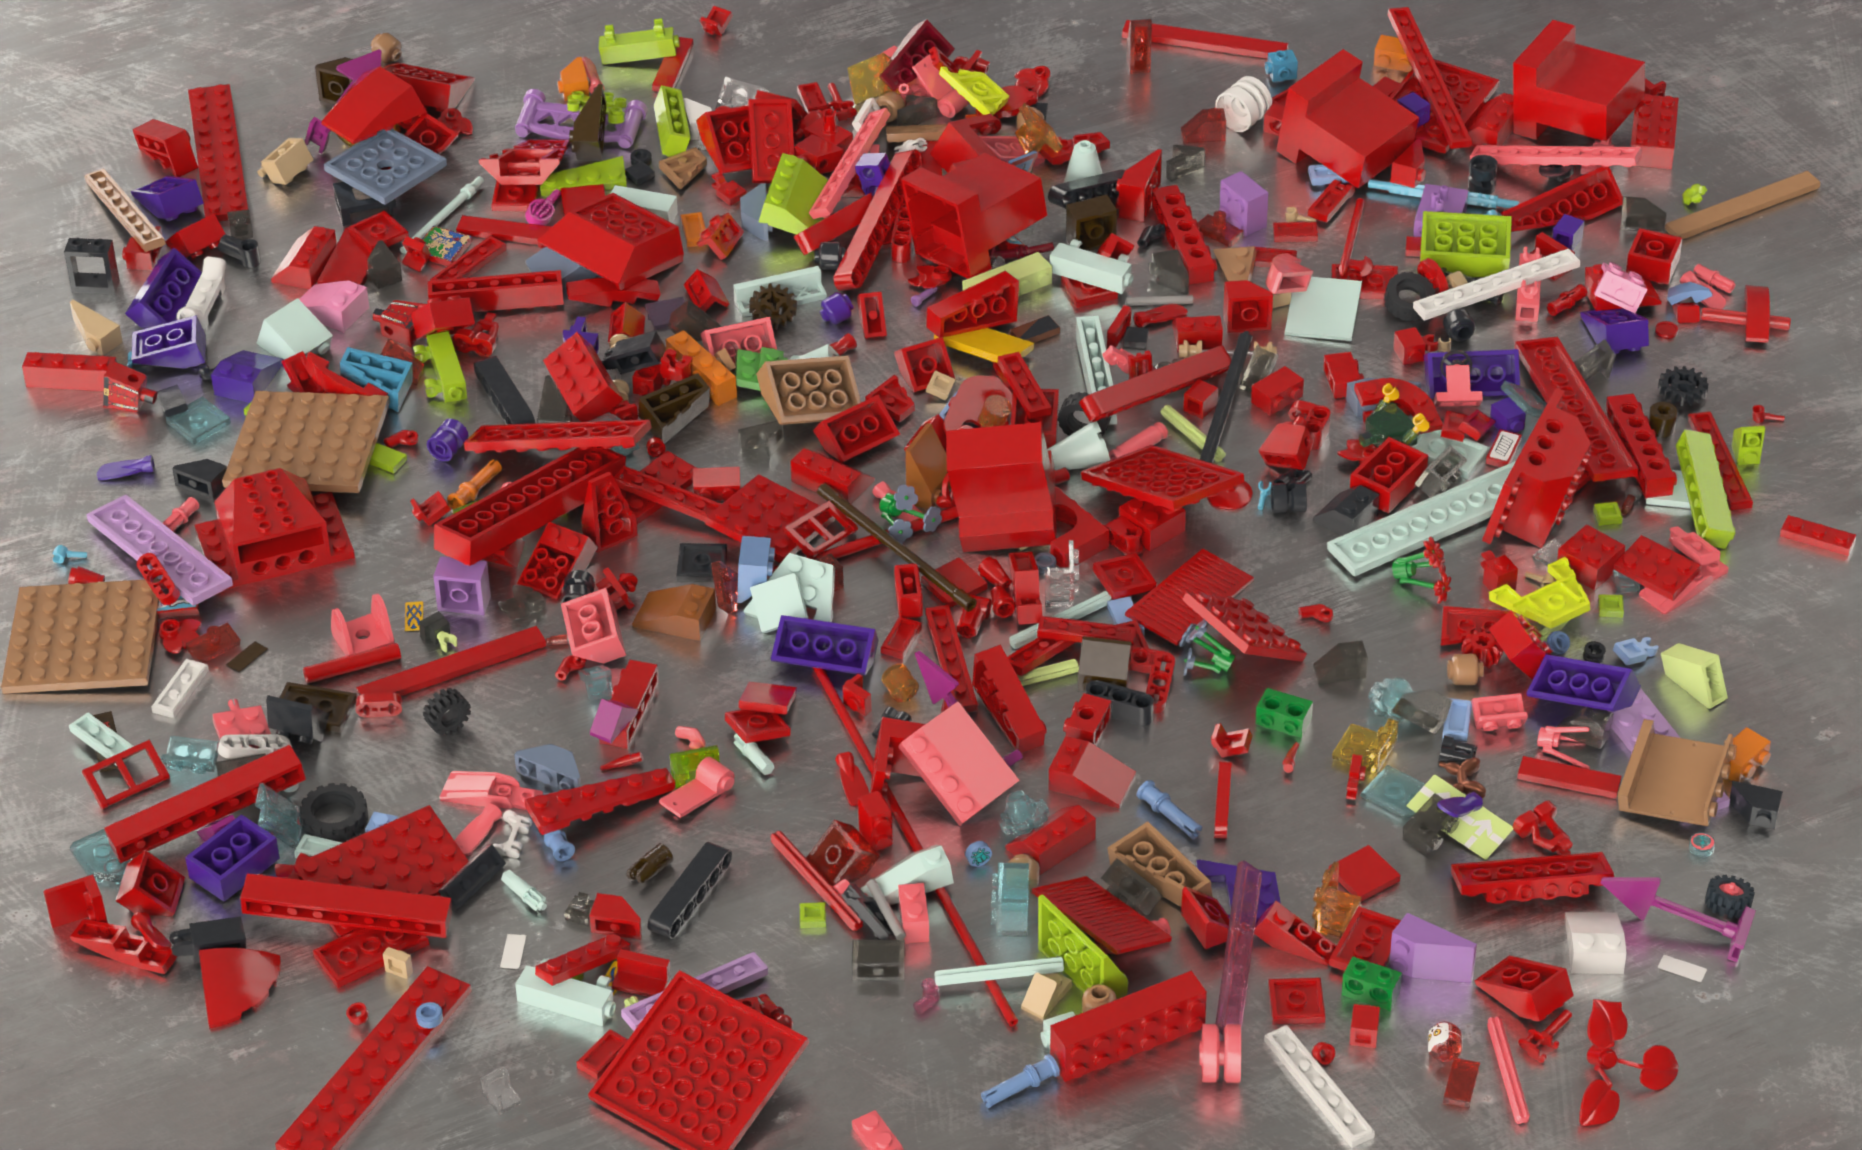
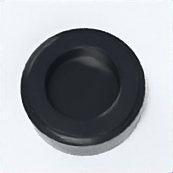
[630,149,652,166]

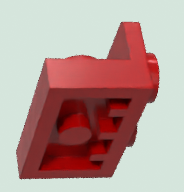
[696,212,744,260]

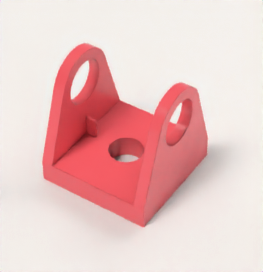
[331,593,395,656]

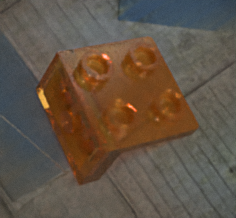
[1312,861,1362,938]

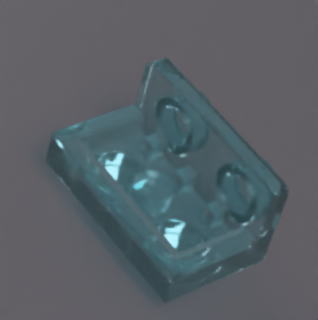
[161,736,219,774]

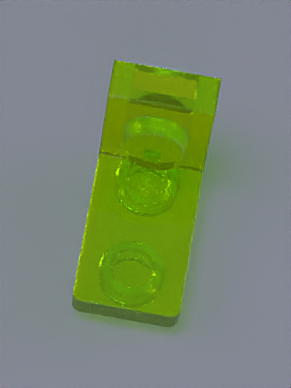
[669,745,720,789]

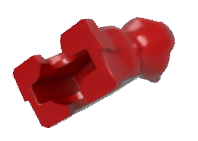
[660,349,693,386]

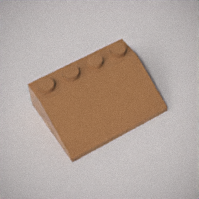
[756,356,861,425]

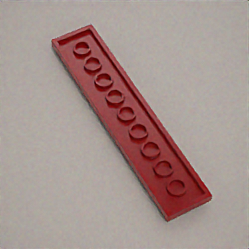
[188,84,249,222]
[1514,336,1638,482]
[275,966,472,1150]

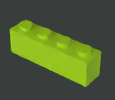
[654,85,690,157]

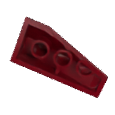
[879,19,955,91]

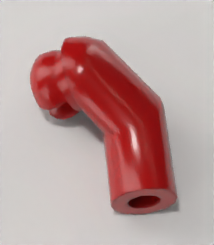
[384,430,419,448]
[1298,604,1334,623]
[555,655,587,681]

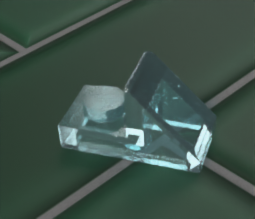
[578,665,612,701]

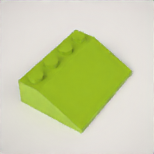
[759,153,828,234]
[1420,211,1511,278]
[1038,894,1129,999]

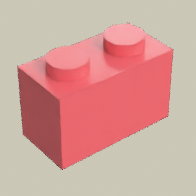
[898,883,929,944]

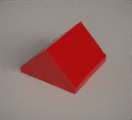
[1181,886,1241,949]

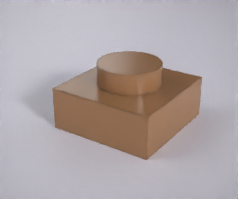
[714,348,736,371]

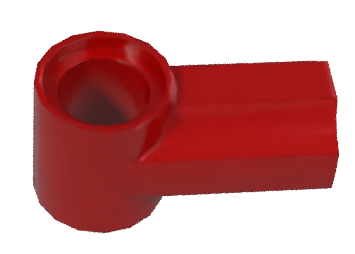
[957,594,992,639]

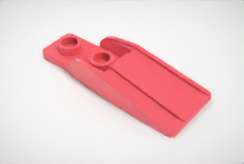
[1639,560,1729,615]
[439,771,543,810]

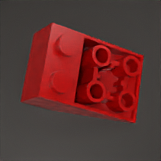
[517,522,598,600]

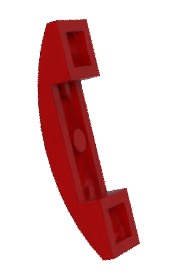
[1745,285,1770,343]
[306,352,388,396]

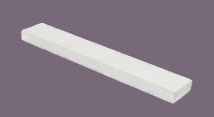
[1264,1025,1375,1148]

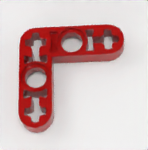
[1131,645,1175,714]

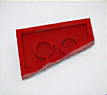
[1441,606,1516,646]

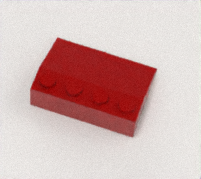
[382,62,475,112]
[696,105,795,174]

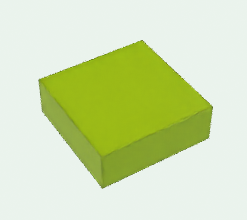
[1593,502,1623,526]
[1598,594,1624,618]
[800,902,826,928]

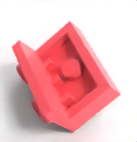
[1471,693,1528,731]

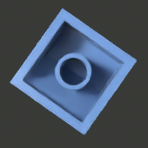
[737,536,775,603]

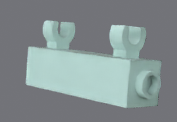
[1050,239,1134,294]
[515,958,616,1026]

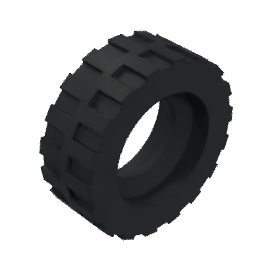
[1384,272,1435,321]
[1057,392,1111,437]

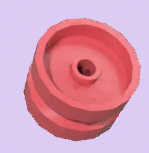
[1199,1024,1241,1083]

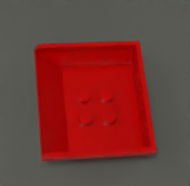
[536,193,684,291]

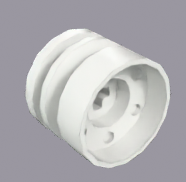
[1215,76,1272,132]

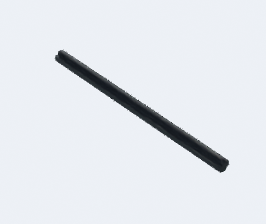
[1199,331,1253,464]

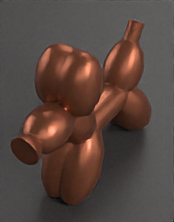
[1439,757,1486,798]

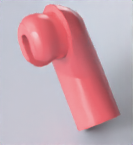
[899,84,913,109]
[675,726,706,754]

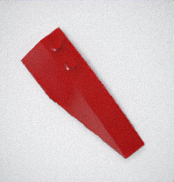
[1501,166,1625,232]

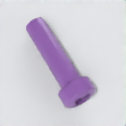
[911,287,937,307]

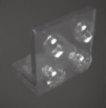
[1045,540,1079,607]

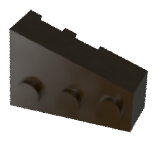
[638,373,710,444]

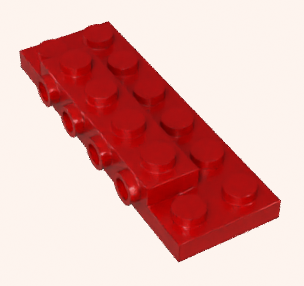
[1451,852,1614,904]

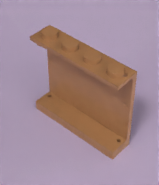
[1618,719,1737,826]

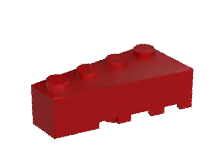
[926,271,1019,338]

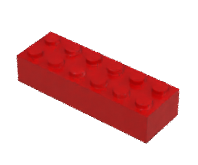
[1050,970,1207,1082]

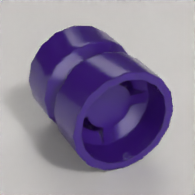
[426,419,469,462]

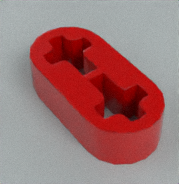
[355,692,402,718]

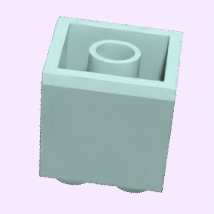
[257,298,333,360]

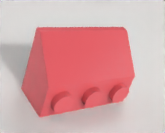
[701,317,777,371]
[561,588,626,664]

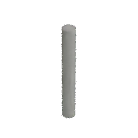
[1126,295,1193,306]
[866,879,906,940]

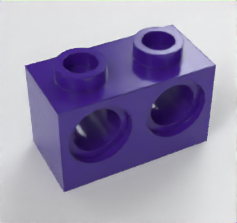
[855,153,890,196]

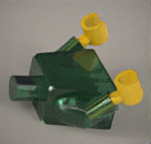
[1358,383,1429,448]

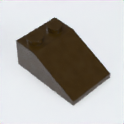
[569,84,607,161]

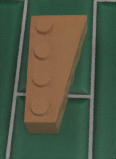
[1107,821,1213,907]

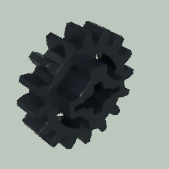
[1658,366,1709,406]

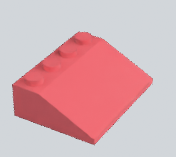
[899,702,1020,826]

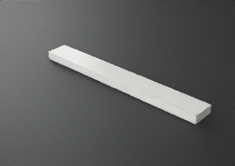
[1413,249,1580,321]

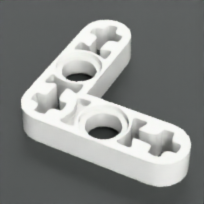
[218,734,299,792]

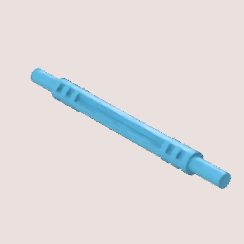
[1368,179,1519,209]

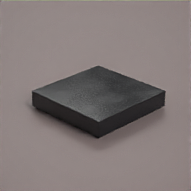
[676,543,727,582]

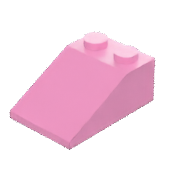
[299,281,369,333]

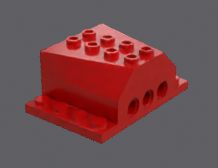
[1482,388,1591,548]
[194,468,355,590]

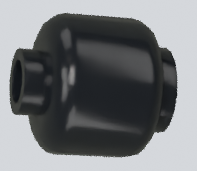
[814,242,846,271]
[1443,309,1476,342]

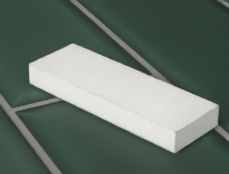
[151,659,209,719]

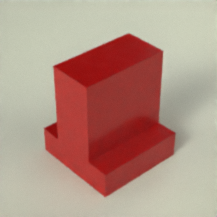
[1513,20,1645,141]
[1276,49,1419,188]
[901,153,1048,279]
[946,422,1057,553]

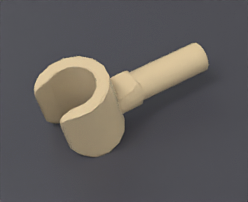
[1285,206,1316,222]
[1438,338,1452,352]
[1525,571,1555,587]

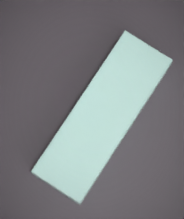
[69,713,137,766]

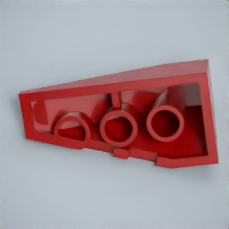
[381,114,458,170]

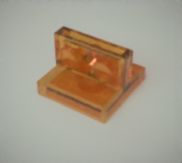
[1015,103,1063,154]

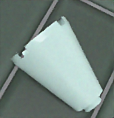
[1063,140,1103,183]
[1047,421,1110,470]

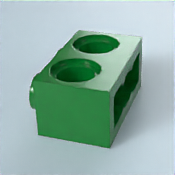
[1255,688,1313,738]
[1342,956,1402,1012]

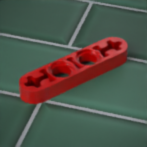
[1214,761,1232,839]

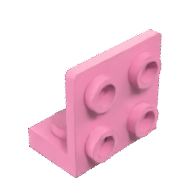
[1594,262,1647,313]

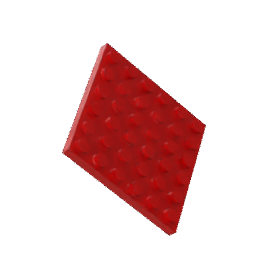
[588,970,810,1150]

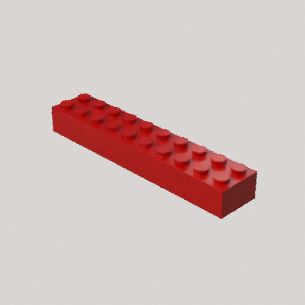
[434,447,626,566]

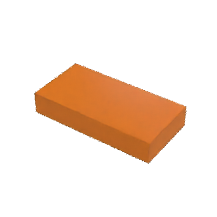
[680,212,708,247]

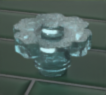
[1368,678,1418,723]
[998,791,1050,836]

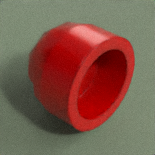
[646,437,666,457]
[346,1002,369,1026]
[1311,1042,1335,1065]

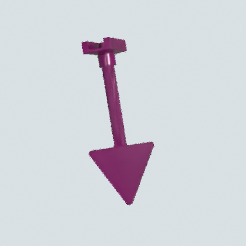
[304,49,381,154]
[915,650,1023,767]
[1601,877,1756,963]

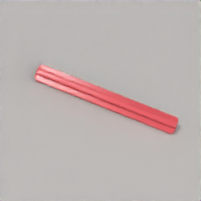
[1487,1016,1530,1124]

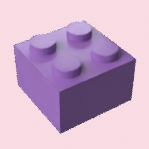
[1219,171,1268,237]
[433,556,491,615]

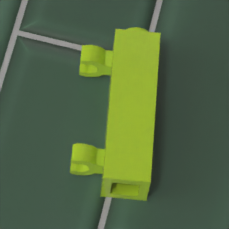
[599,18,680,65]
[413,331,467,403]

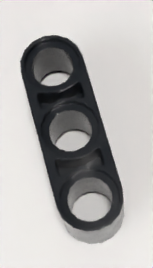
[1085,680,1154,726]

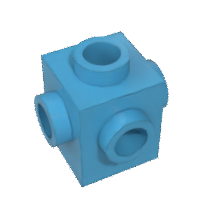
[1265,50,1298,82]

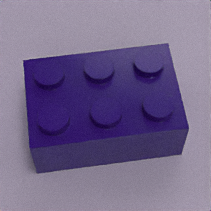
[185,814,280,902]

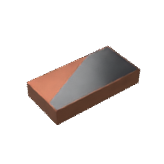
[1010,315,1060,343]

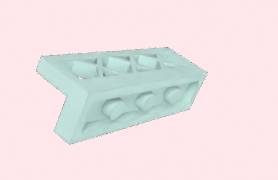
[734,266,827,318]

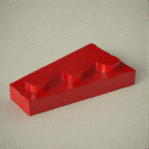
[1034,132,1110,165]

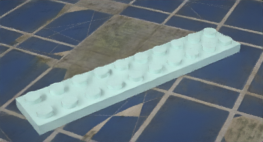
[1327,461,1516,577]

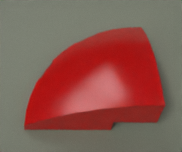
[199,948,281,1029]

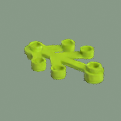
[567,91,627,124]

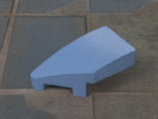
[1667,282,1713,305]

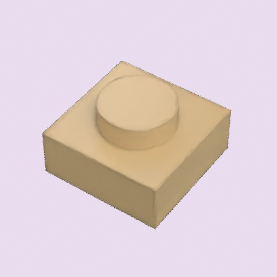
[925,371,956,400]
[383,947,413,979]

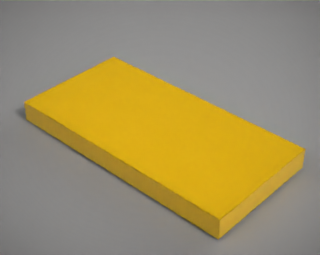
[934,328,1034,363]

